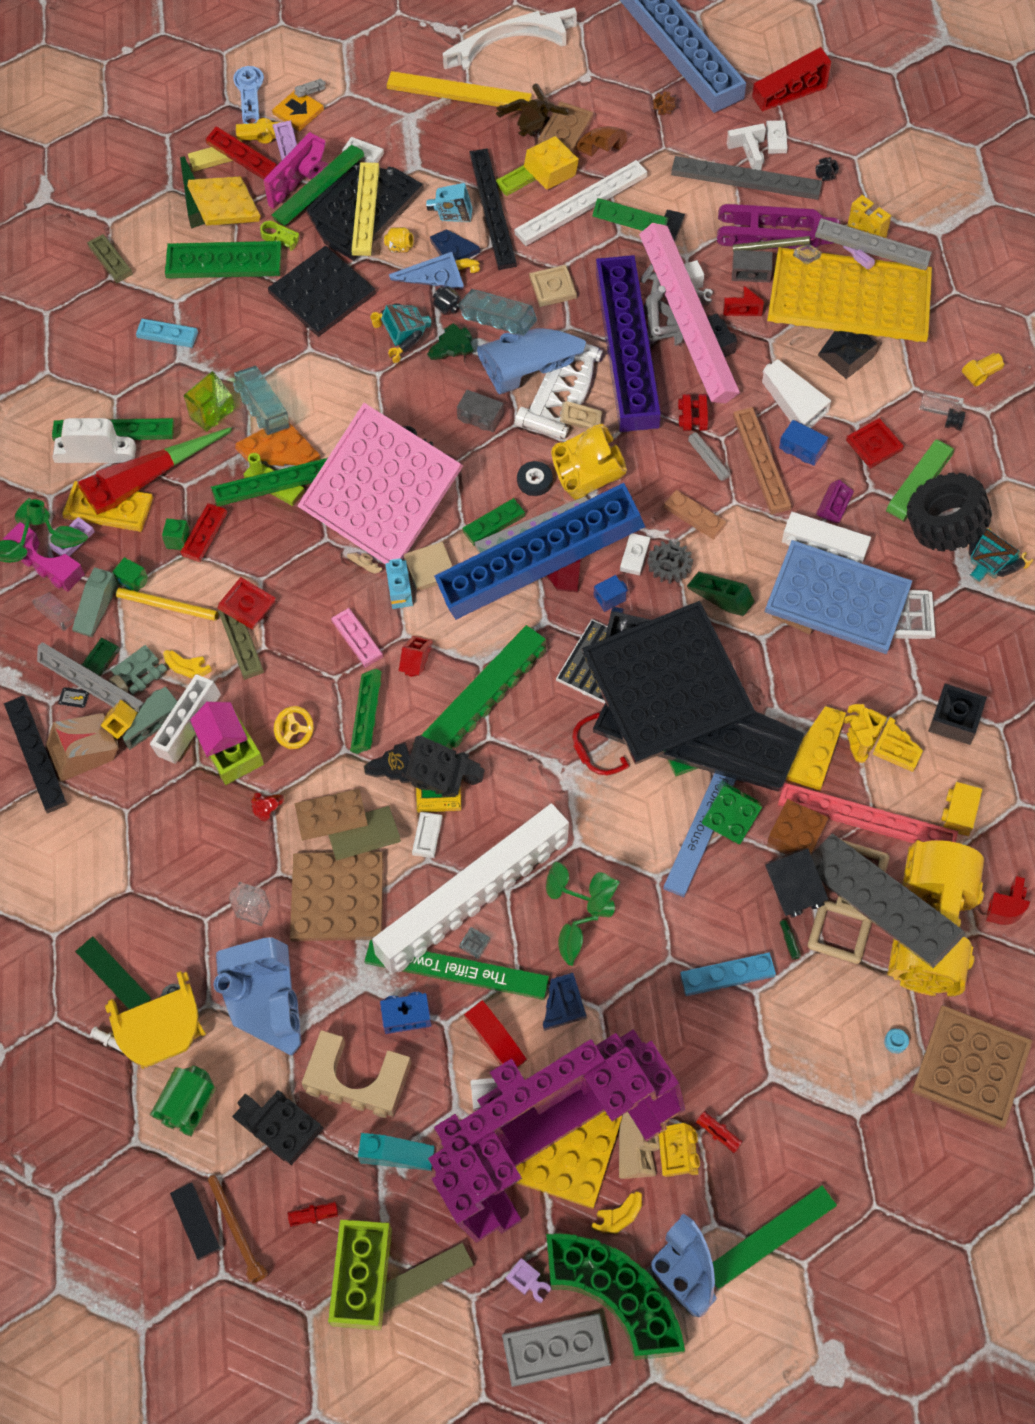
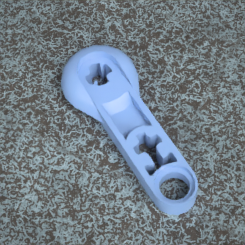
[233,66,264,124]

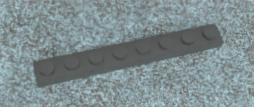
[671,156,822,200]

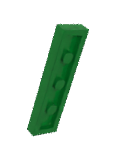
[592,198,668,231]
[350,668,382,754]

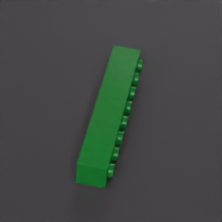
[413,625,546,749]

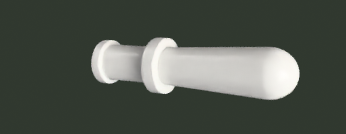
[90,1027,123,1053]

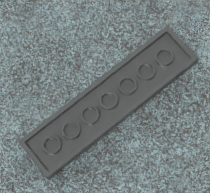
[811,833,966,968]

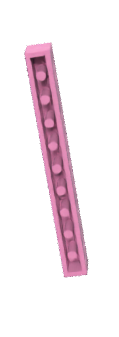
[639,223,740,404]

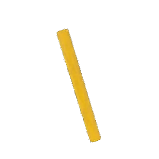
[116,587,218,621]

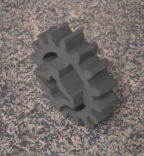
[647,540,693,584]

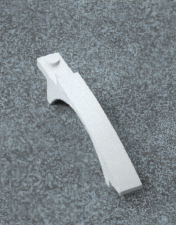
[442,8,577,70]

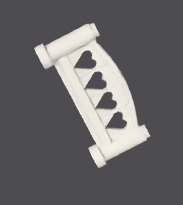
[515,343,603,439]

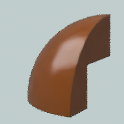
[576,126,627,157]

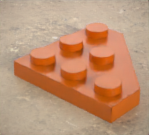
[235,417,320,467]

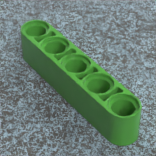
[886,439,955,521]

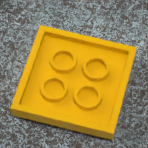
[187,176,261,226]

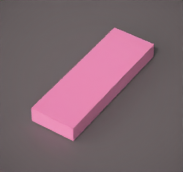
[331,608,383,668]

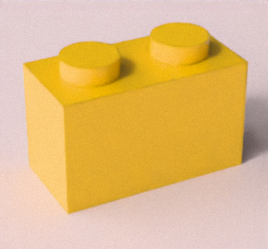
[941,782,982,837]

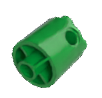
[150,1065,217,1137]

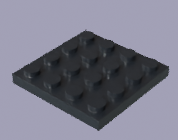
[268,246,376,337]

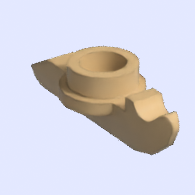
[347,553,382,573]

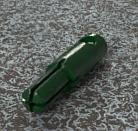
[780,920,801,960]

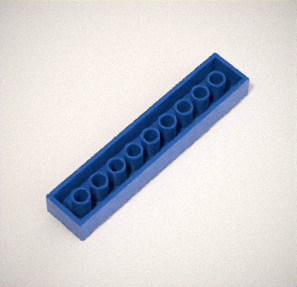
[434,483,645,620]

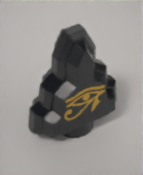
[364,742,412,783]

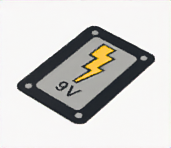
[58,687,89,708]

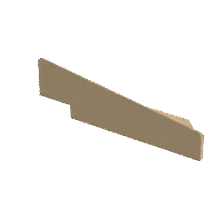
[619,1112,660,1179]

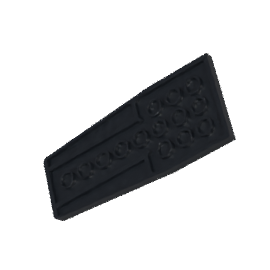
[593,702,804,791]

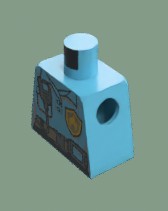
[426,183,473,222]

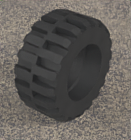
[907,472,992,552]

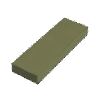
[87,234,133,283]

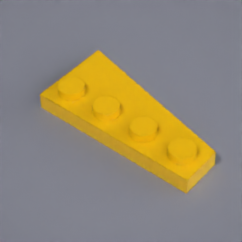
[787,706,846,791]

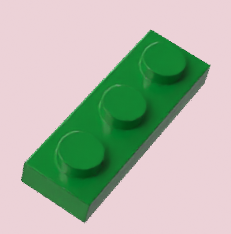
[462,498,525,546]

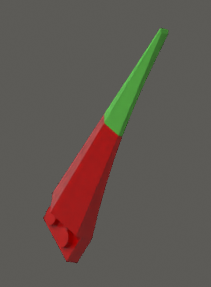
[77,428,231,515]

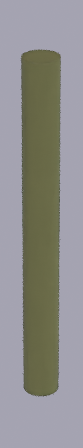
[733,236,810,252]

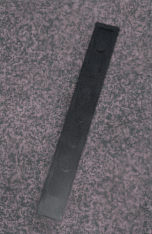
[469,148,517,270]

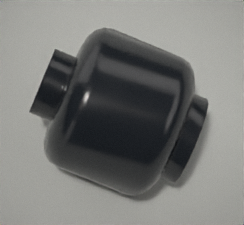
[432,286,461,315]

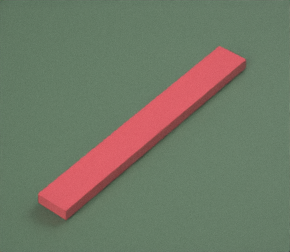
[778,783,958,843]

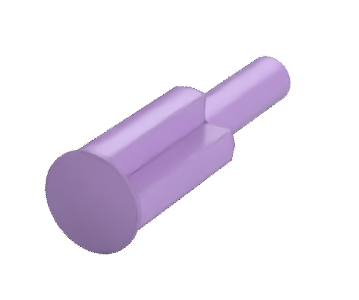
[843,246,875,269]

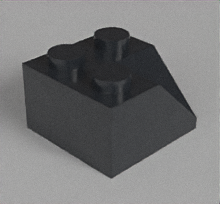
[818,331,877,379]
[928,683,987,745]

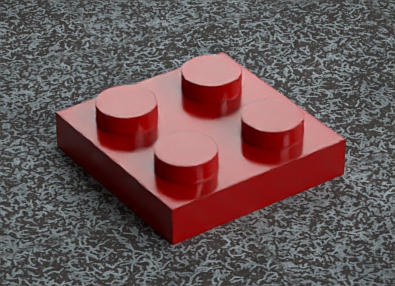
[846,418,904,469]
[217,577,276,630]

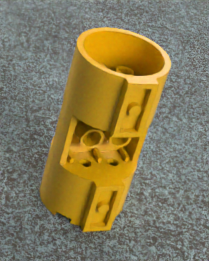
[887,840,984,997]

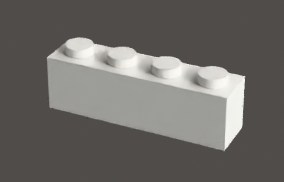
[782,512,871,563]
[150,674,221,764]

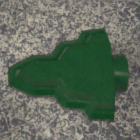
[427,323,474,360]

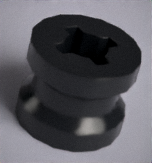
[945,408,966,431]

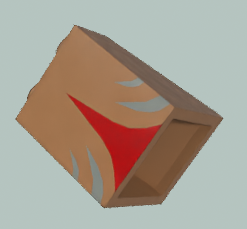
[46,713,119,782]

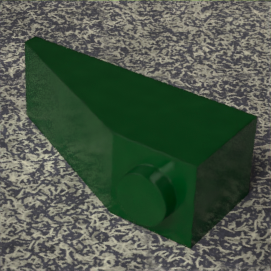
[687,571,755,616]

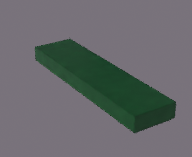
[75,936,152,1010]

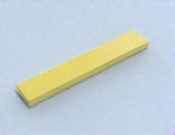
[352,162,379,256]

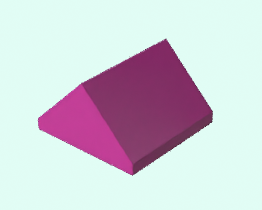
[190,701,248,757]

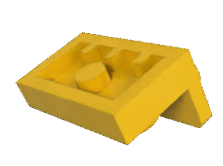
[659,1123,700,1177]

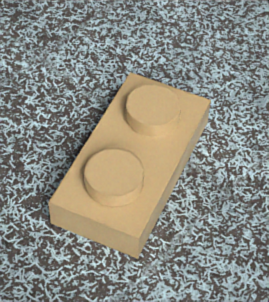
[560,401,602,429]

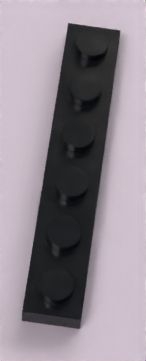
[3,695,68,814]

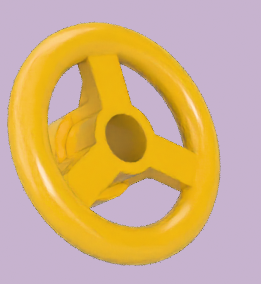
[274,706,314,749]

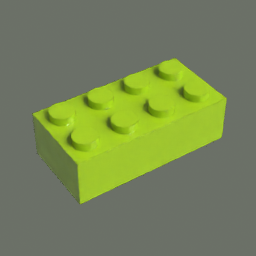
[328,1220,392,1330]

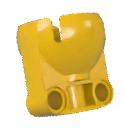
[551,424,627,500]

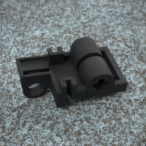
[405,735,485,797]
[232,1090,324,1166]

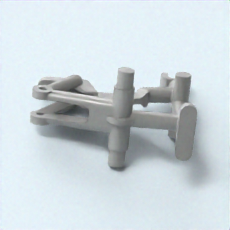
[640,264,713,346]

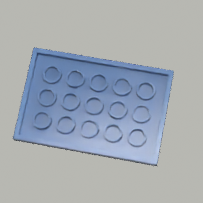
[764,540,912,654]

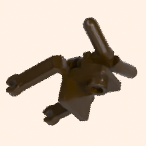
[496,83,569,137]

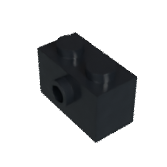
[707,313,737,357]

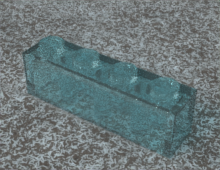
[458,289,537,336]
[233,365,290,435]

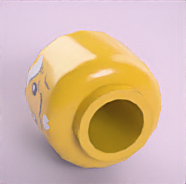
[384,227,414,253]

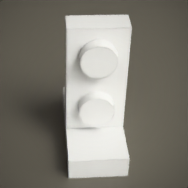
[727,123,766,170]

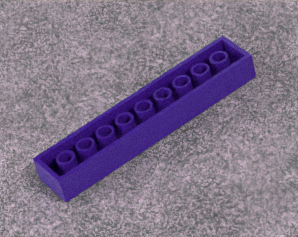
[596,255,661,432]

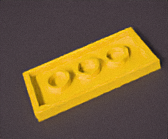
[62,481,153,532]

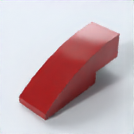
[464,1000,527,1068]

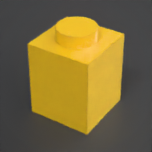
[100,699,137,739]

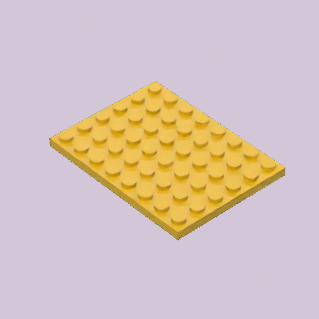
[767,247,932,342]

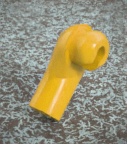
[455,258,480,273]

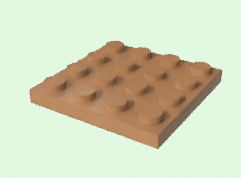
[290,852,383,942]
[911,1005,1033,1129]

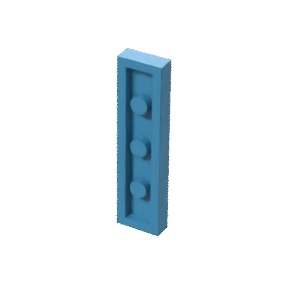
[680,952,776,996]

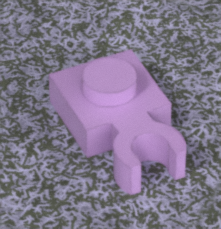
[506,1258,551,1303]

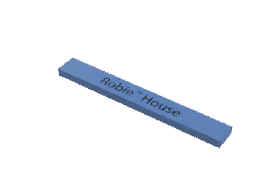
[663,773,736,897]

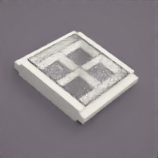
[893,590,935,639]

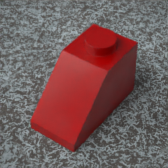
[398,636,433,677]

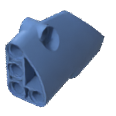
[477,328,586,394]
[214,938,301,1056]
[650,1213,717,1317]

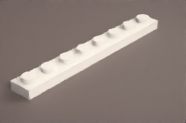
[515,160,647,246]

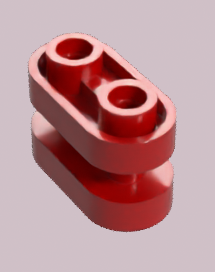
[678,394,708,431]

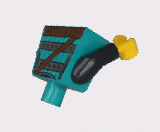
[370,303,431,363]
[968,528,1033,582]

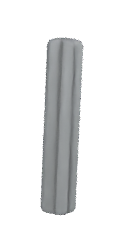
[688,432,730,481]

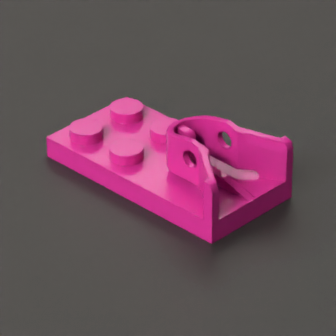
[263,132,328,209]

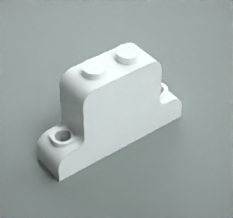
[53,418,136,463]

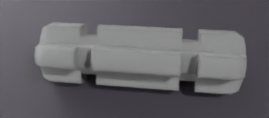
[294,79,326,97]

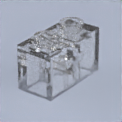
[229,882,271,926]

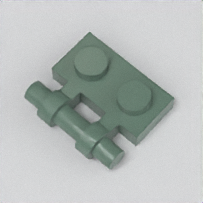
[111,645,167,695]

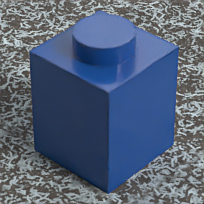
[594,575,628,612]

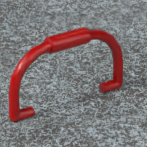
[572,712,629,776]

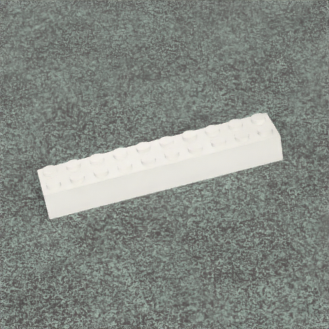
[372,803,569,975]

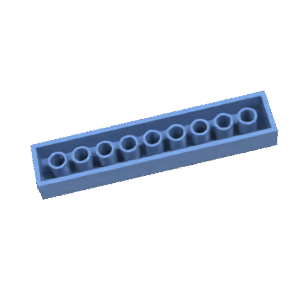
[620,0,746,113]

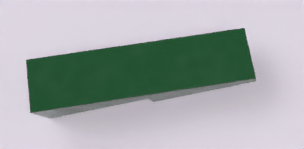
[180,156,205,229]

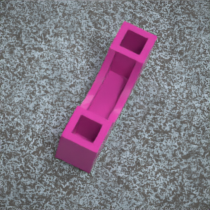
[3,522,85,592]

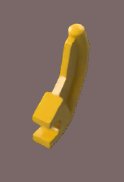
[163,650,212,679]
[591,1192,642,1234]

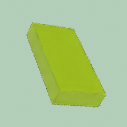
[496,165,536,196]

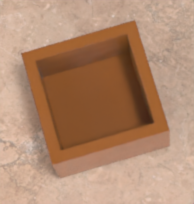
[766,799,828,855]

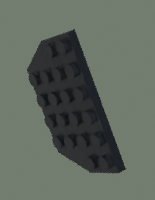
[306,163,424,261]

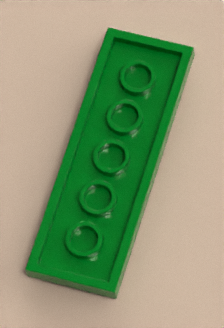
[165,241,282,278]

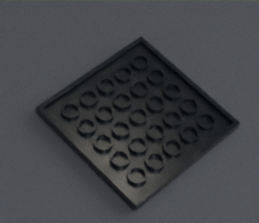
[582,600,756,765]

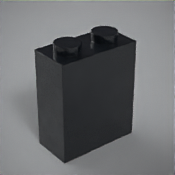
[764,847,829,918]

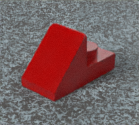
[723,286,764,316]

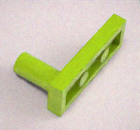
[243,453,305,506]

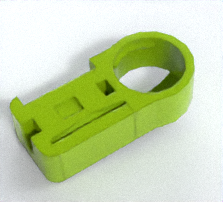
[260,221,299,251]

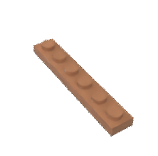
[733,407,791,515]

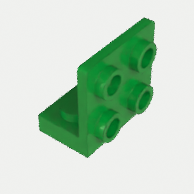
[702,780,762,844]

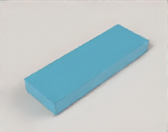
[136,319,198,348]

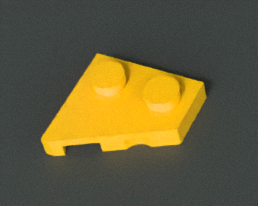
[872,717,923,772]

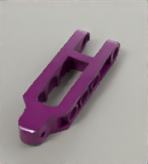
[717,204,842,251]

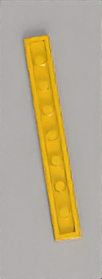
[387,71,532,111]

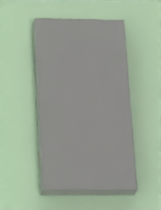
[502,1313,611,1387]

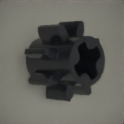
[815,157,839,181]

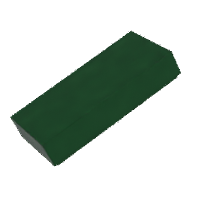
[81,637,120,677]

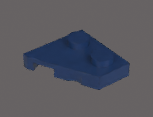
[430,229,480,261]
[543,973,587,1031]

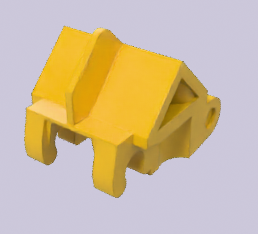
[844,704,887,763]

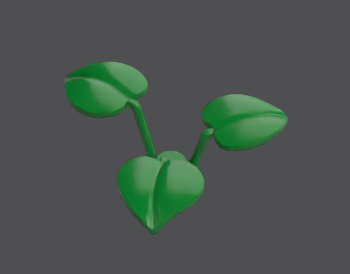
[0,498,88,563]
[546,862,620,966]

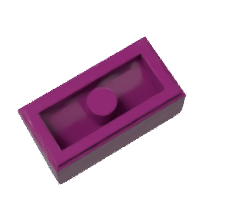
[816,479,854,524]

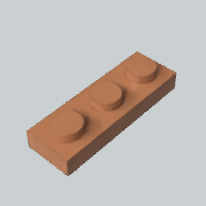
[664,490,726,540]

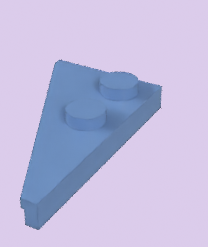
[389,252,464,289]

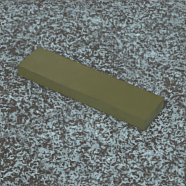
[218,609,264,680]
[383,1243,474,1313]

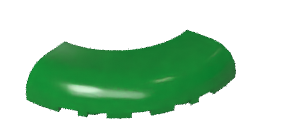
[546,1234,685,1360]

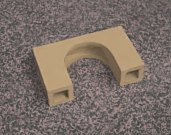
[302,1030,412,1118]

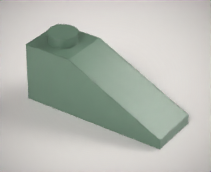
[72,567,118,637]
[123,686,177,750]

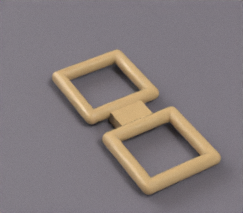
[808,840,890,964]

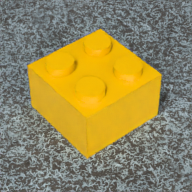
[524,136,579,190]

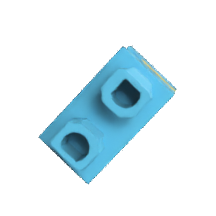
[385,558,413,609]

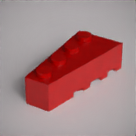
[752,47,831,112]

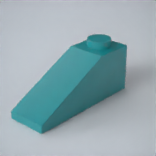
[358,1133,435,1171]

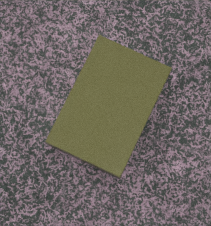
[328,806,401,861]

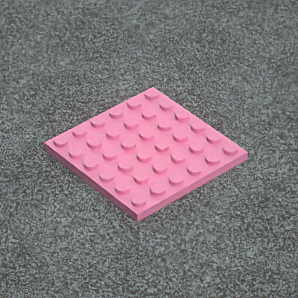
[298,403,463,564]

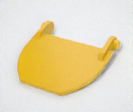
[105,971,198,1068]

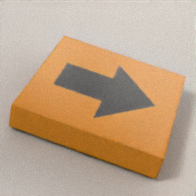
[272,90,324,132]

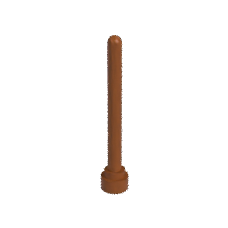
[208,1175,268,1284]

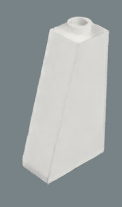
[762,359,831,428]

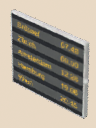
[556,619,608,704]

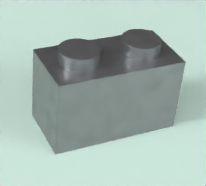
[732,250,772,283]
[457,390,503,432]

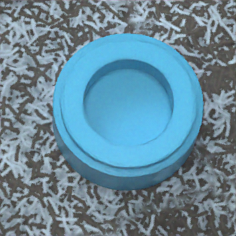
[884,1029,909,1054]

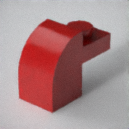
[986,876,1031,925]

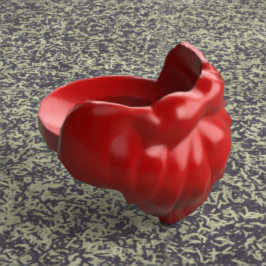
[251,793,284,822]

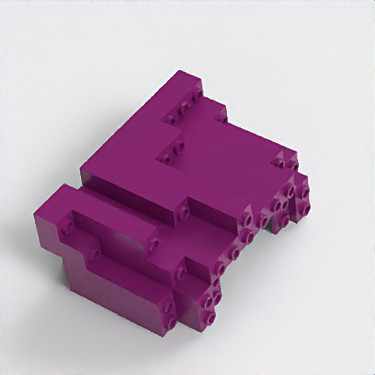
[428,1029,686,1243]

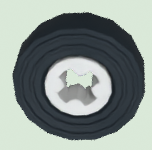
[517,461,553,496]

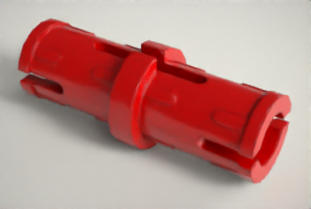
[696,1111,743,1154]
[287,1201,339,1228]

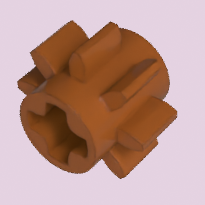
[653,91,676,115]

